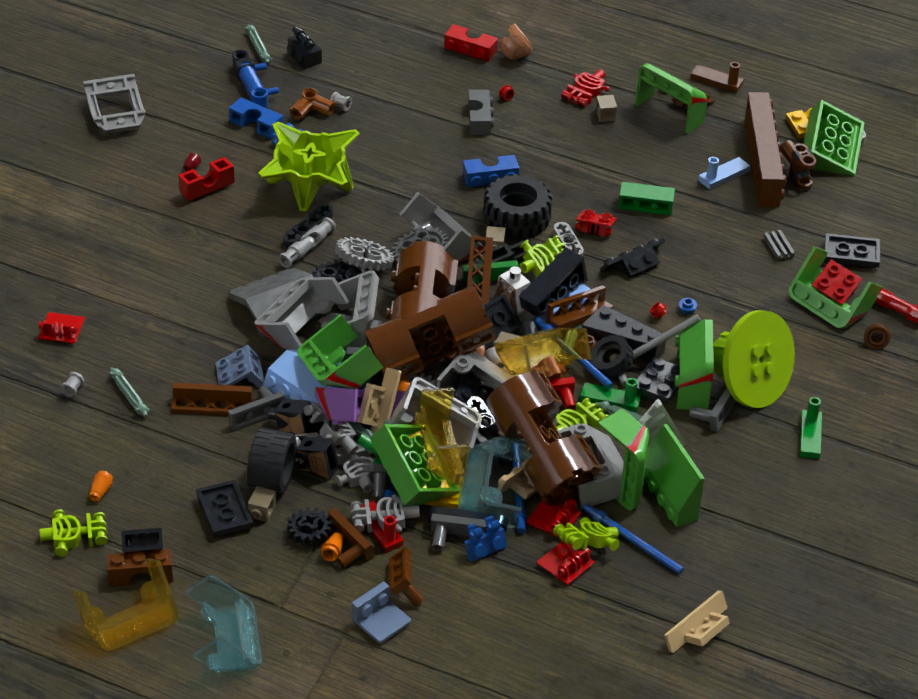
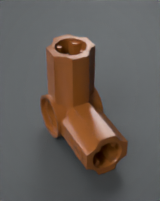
[290,88,336,120]
[521,356,567,380]

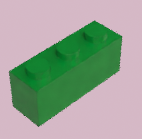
[618,182,675,215]

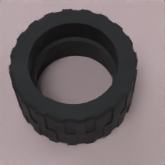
[247,428,297,494]

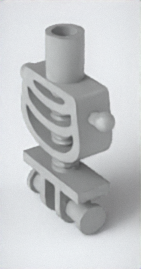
[303,403,359,455]
[351,494,420,533]

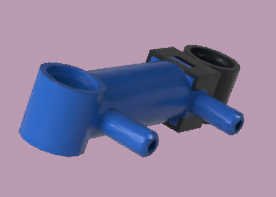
[232,49,279,108]

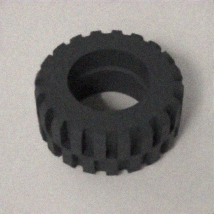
[483,174,552,239]

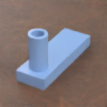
[698,157,750,190]

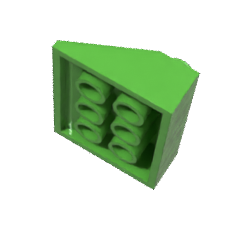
[804,100,865,176]
[370,424,460,506]
[644,424,704,527]

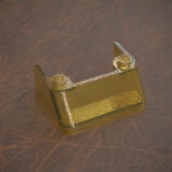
[494,328,592,376]
[415,388,469,485]
[72,558,178,651]

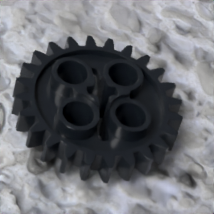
[312,260,369,283]

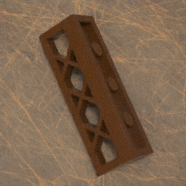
[467,236,493,305]
[545,285,614,332]
[171,382,253,416]

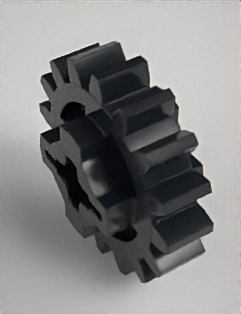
[287,507,332,547]

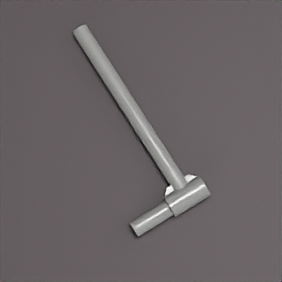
[609,314,701,387]

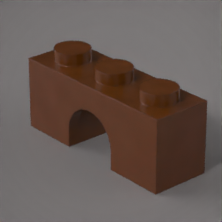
[107,549,173,587]

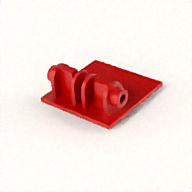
[575,210,617,237]
[811,259,862,305]
[37,312,85,344]
[526,499,581,537]
[536,541,595,585]

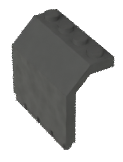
[228,268,323,338]

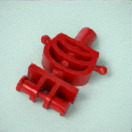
[561,69,609,107]

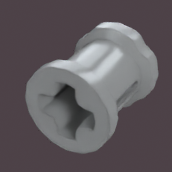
[330,92,352,112]
[60,372,85,398]

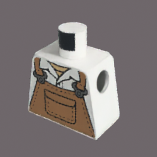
[495,267,531,314]

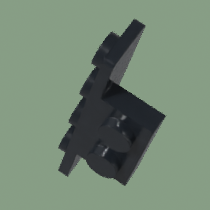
[600,238,666,278]

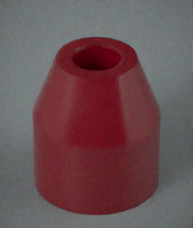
[183,153,202,171]

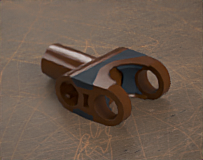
[780,140,816,190]

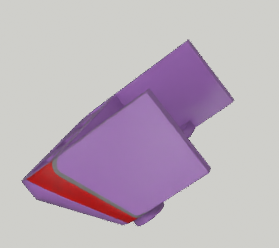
[315,387,406,425]

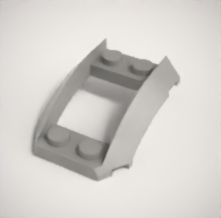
[83,74,146,134]

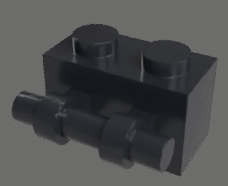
[286,26,322,69]
[448,372,487,409]

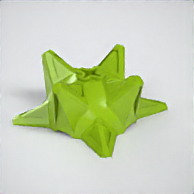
[258,122,360,212]

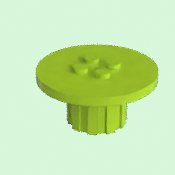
[713,310,795,408]

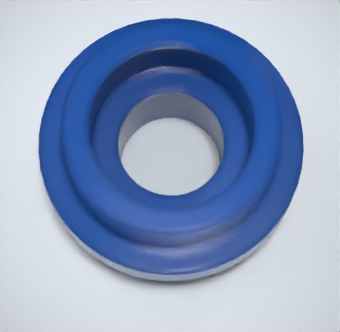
[679,298,697,315]

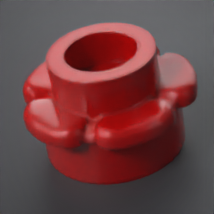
[499,85,514,101]
[649,302,667,319]

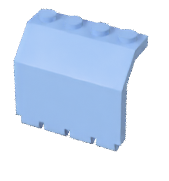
[263,349,371,404]

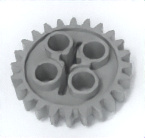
[334,237,394,271]

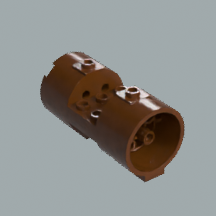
[385,241,458,321]
[364,286,497,381]
[486,369,603,506]

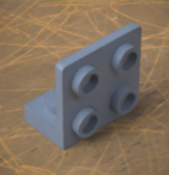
[216,345,264,388]
[351,581,411,644]

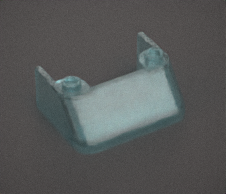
[457,436,530,528]
[186,573,263,672]

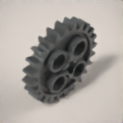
[391,227,449,264]

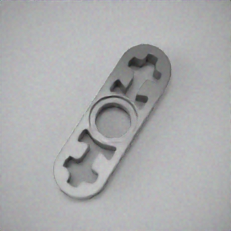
[553,222,584,256]

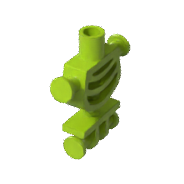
[519,235,565,277]
[554,398,609,430]
[40,509,108,557]
[553,518,620,551]

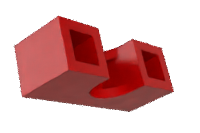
[444,24,498,62]
[178,157,235,201]

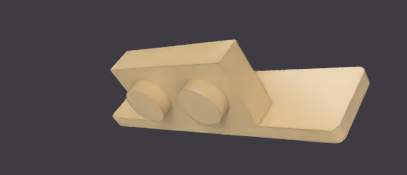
[357,368,401,434]
[496,459,537,500]
[664,590,730,653]

